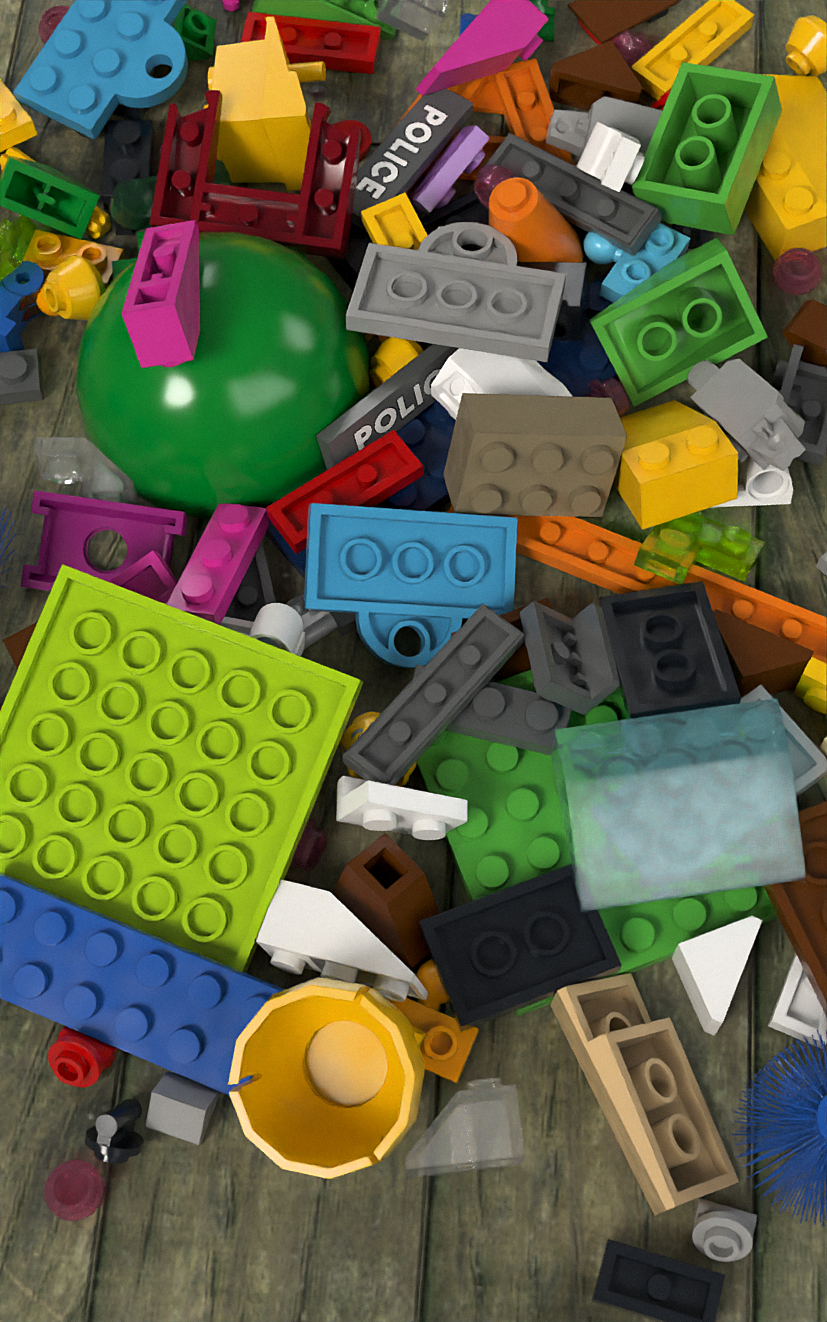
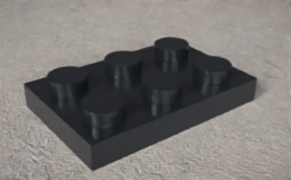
[599,581,741,729]
[419,862,622,1032]

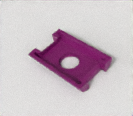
[20,490,187,591]

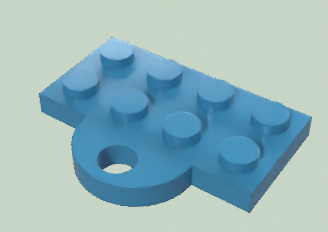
[13,0,188,140]
[303,503,518,669]

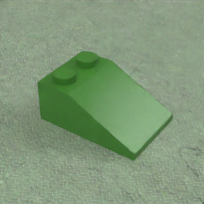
[590,237,768,407]

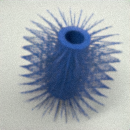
[732,1030,827,1226]

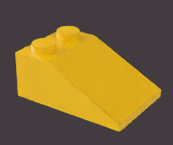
[613,400,738,530]

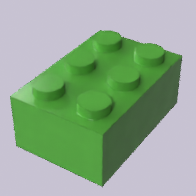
[632,62,782,236]

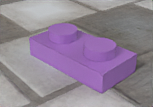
[408,125,490,213]

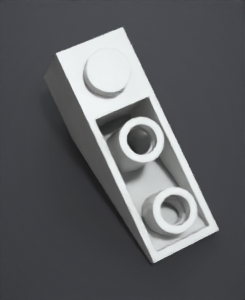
[256,880,429,1002]

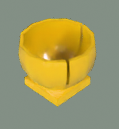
[228,977,426,1179]

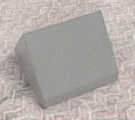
[146,1072,220,1146]

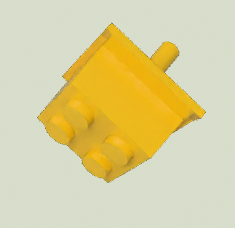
[203,17,326,191]

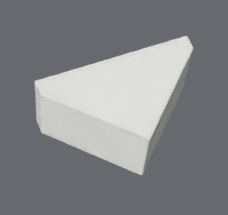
[672,916,762,1036]

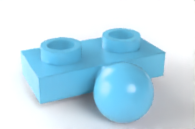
[584,222,691,303]

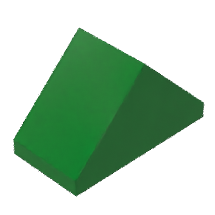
[0,156,100,239]

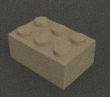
[443,393,627,517]

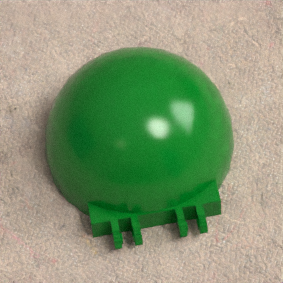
[76,231,370,519]

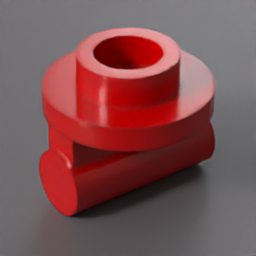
[48,1026,118,1088]

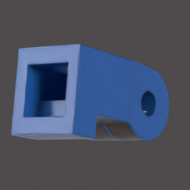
[0,261,45,353]

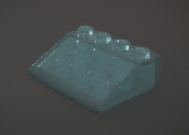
[551,698,806,912]

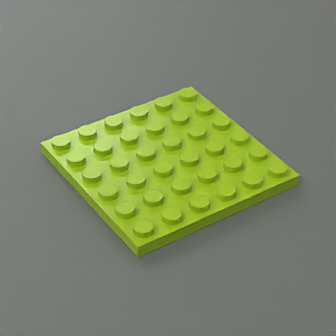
[0,564,363,973]

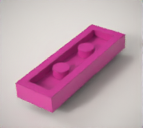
[166,503,270,625]

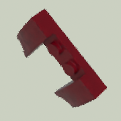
[150,90,361,259]

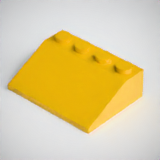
[744,74,827,265]

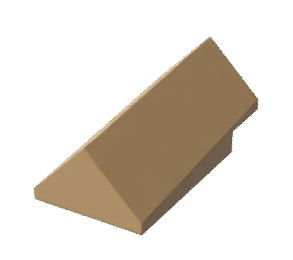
[550,973,739,1215]

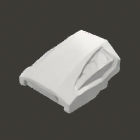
[431,348,572,420]

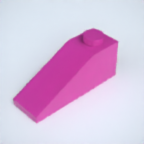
[415,0,548,96]
[122,220,200,368]

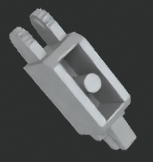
[546,96,662,166]
[687,358,806,471]

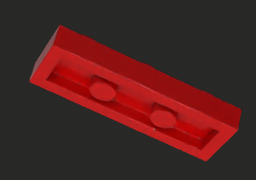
[240,12,381,75]
[266,430,423,554]

